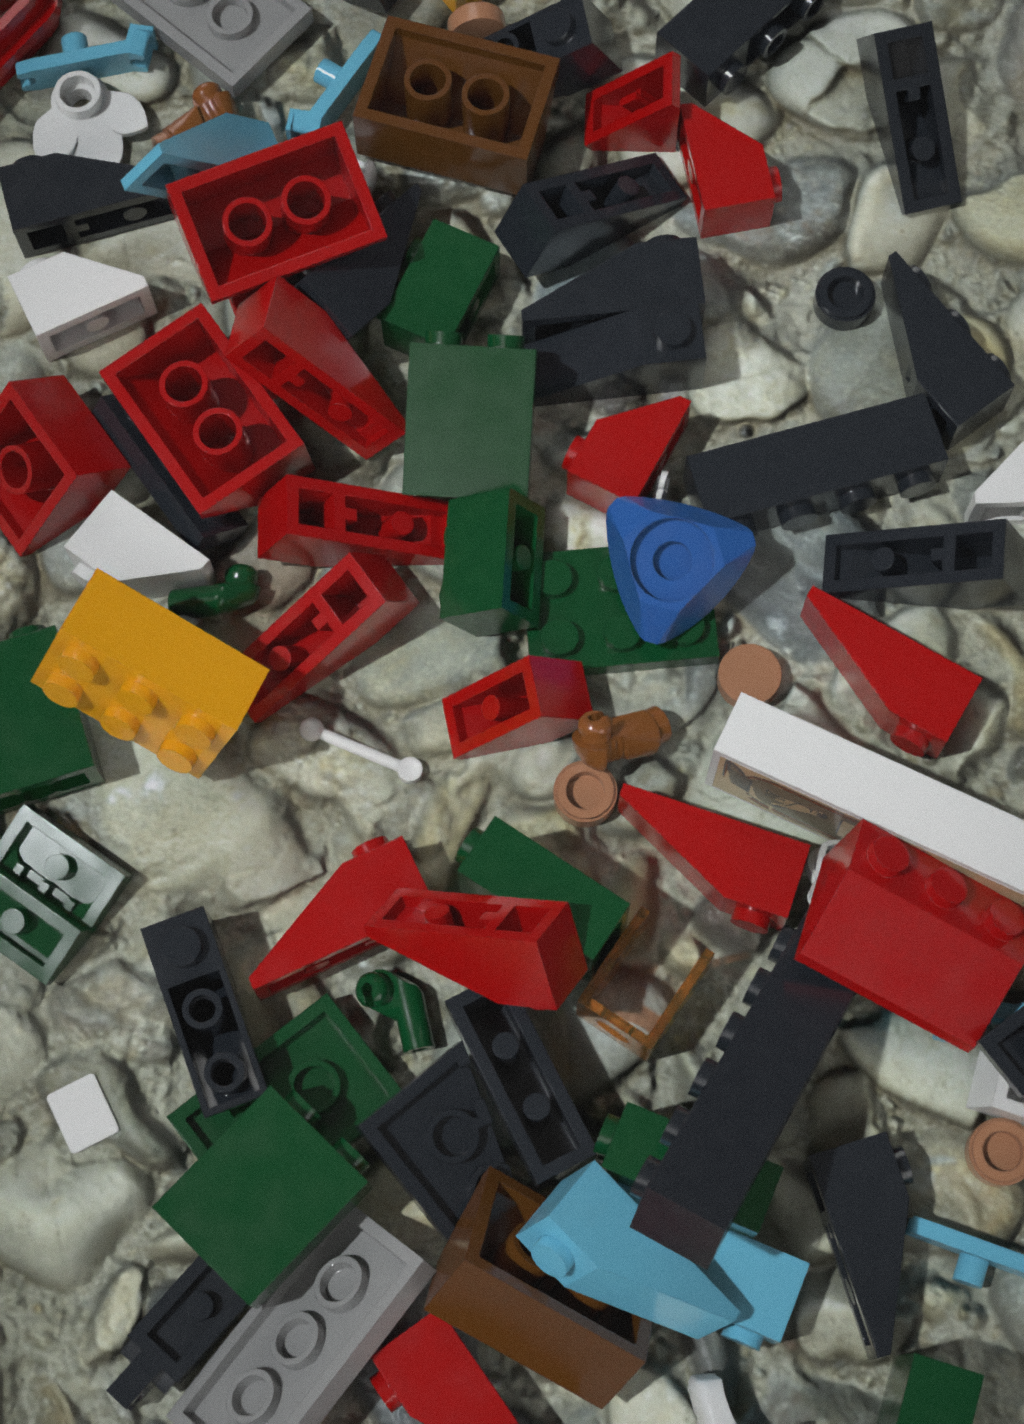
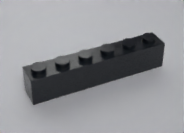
[629,908,857,1270]

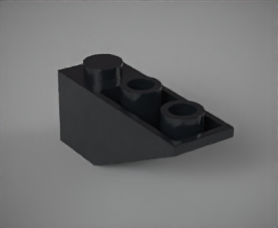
[482,0,623,98]
[655,0,826,107]
[288,183,422,340]
[880,251,1015,451]
[140,906,268,1119]

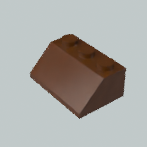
[352,15,560,195]
[424,1166,653,1409]

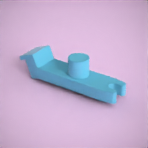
[15,23,159,91]
[285,29,381,140]
[905,1216,1024,1289]

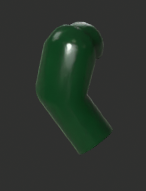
[168,564,262,618]
[355,969,435,1054]

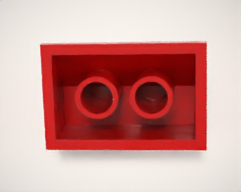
[165,120,388,305]
[99,303,316,519]
[794,819,1024,1053]

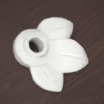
[33,71,148,163]

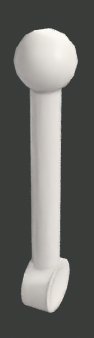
[299,717,423,784]

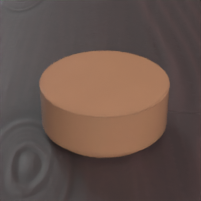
[447,1,506,38]
[717,644,782,707]
[553,761,617,828]
[965,1118,1024,1188]

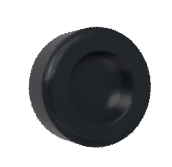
[813,267,876,331]

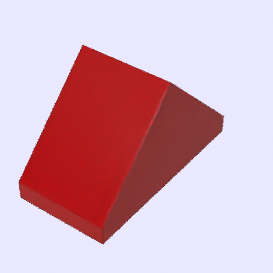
[584,51,681,152]

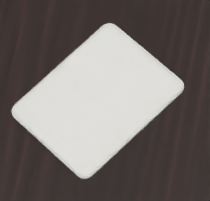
[47,1074,119,1154]

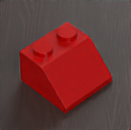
[0,375,131,557]

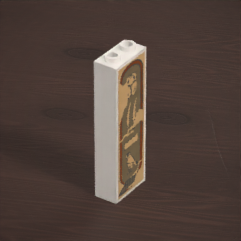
[705,692,1024,907]

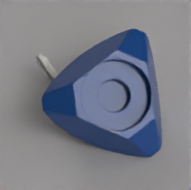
[606,470,756,645]

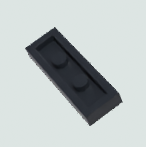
[91,394,249,551]

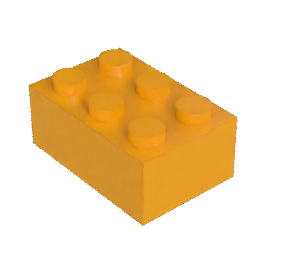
[30,568,270,779]

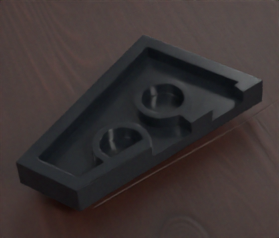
[355,1040,514,1243]

